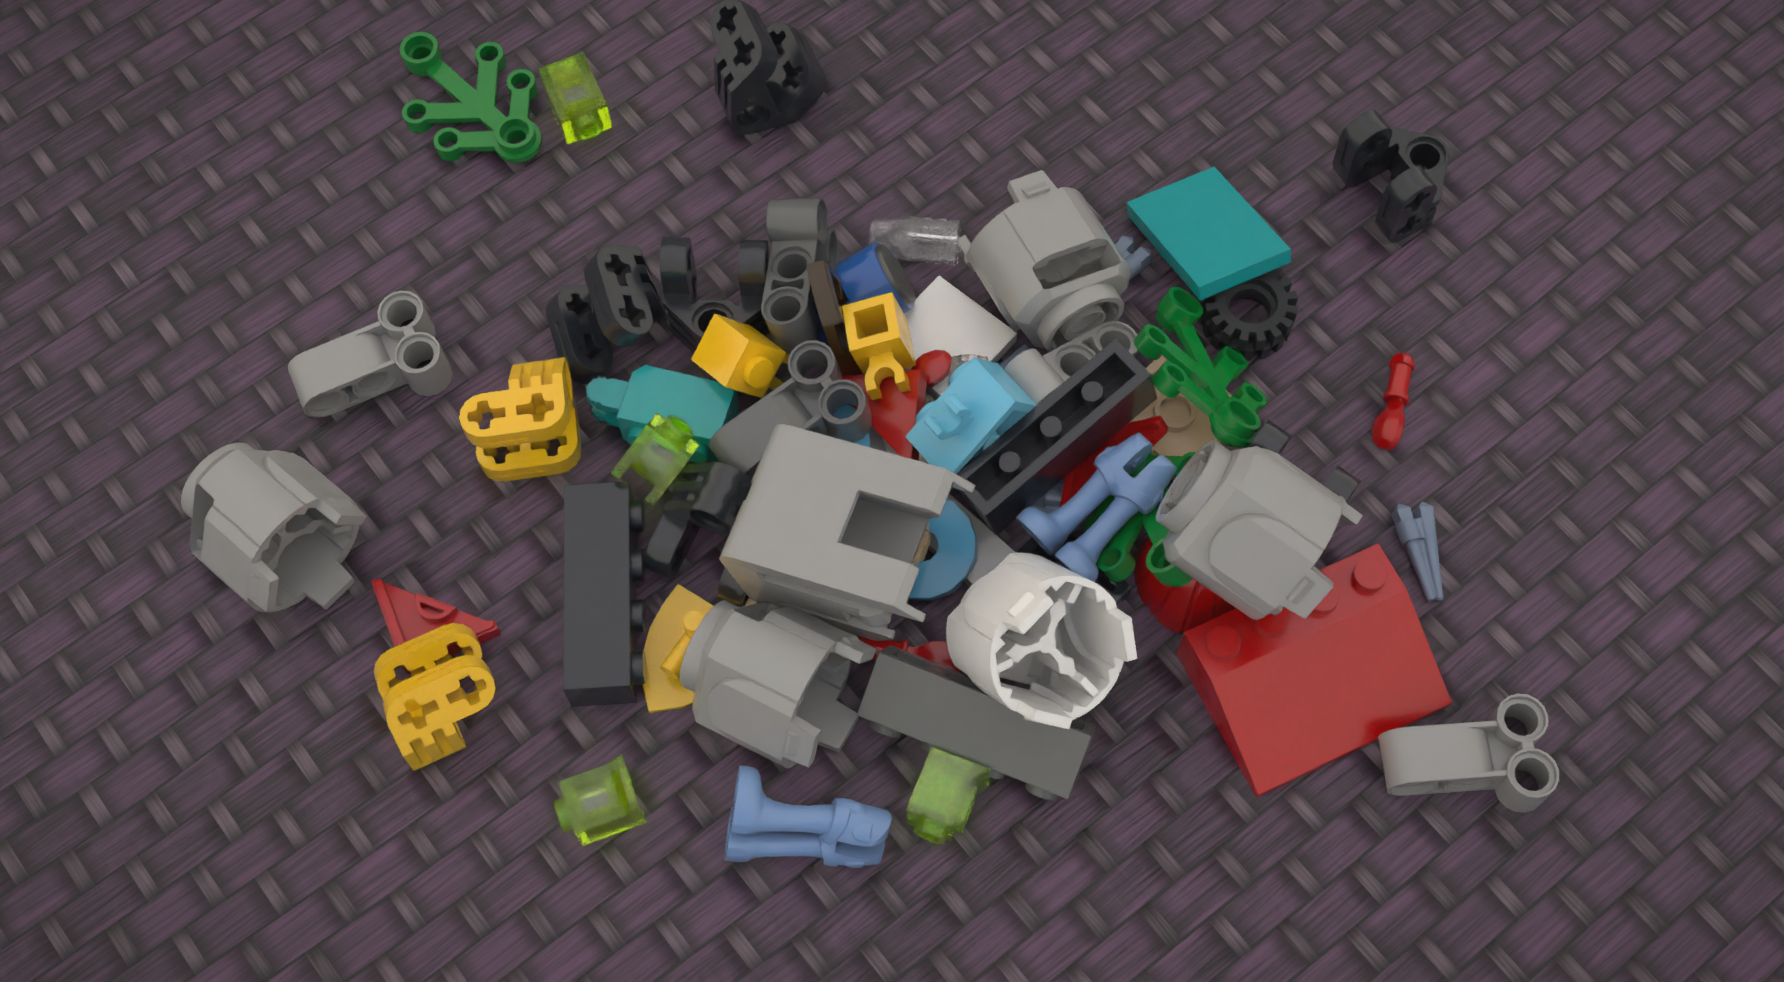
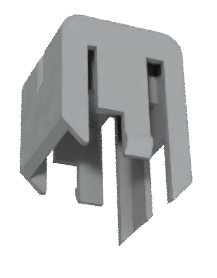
[719,424,975,641]

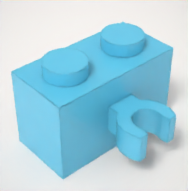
[905,357,1037,474]

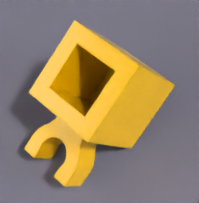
[842,292,916,400]
[691,313,790,398]

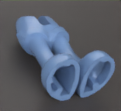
[1016,432,1177,582]
[724,765,892,868]

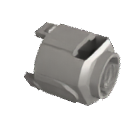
[957,170,1131,352]
[1156,440,1363,620]
[181,443,367,612]
[680,600,876,768]

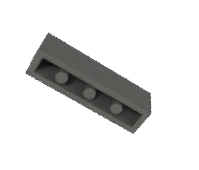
[857,645,1097,801]

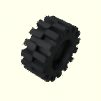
[1200,269,1298,361]

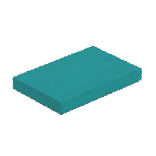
[1126,167,1291,300]

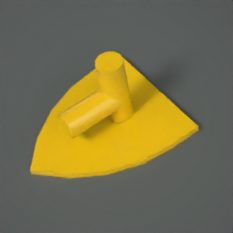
[642,584,713,713]

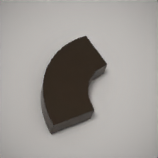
[806,260,863,376]

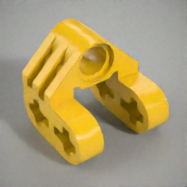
[459,357,582,482]
[374,623,496,771]

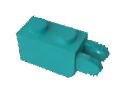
[585,365,740,463]

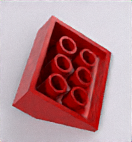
[1176,543,1452,798]

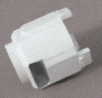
[946,553,1137,729]

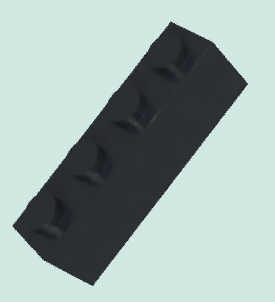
[957,338,1157,535]
[563,481,647,707]

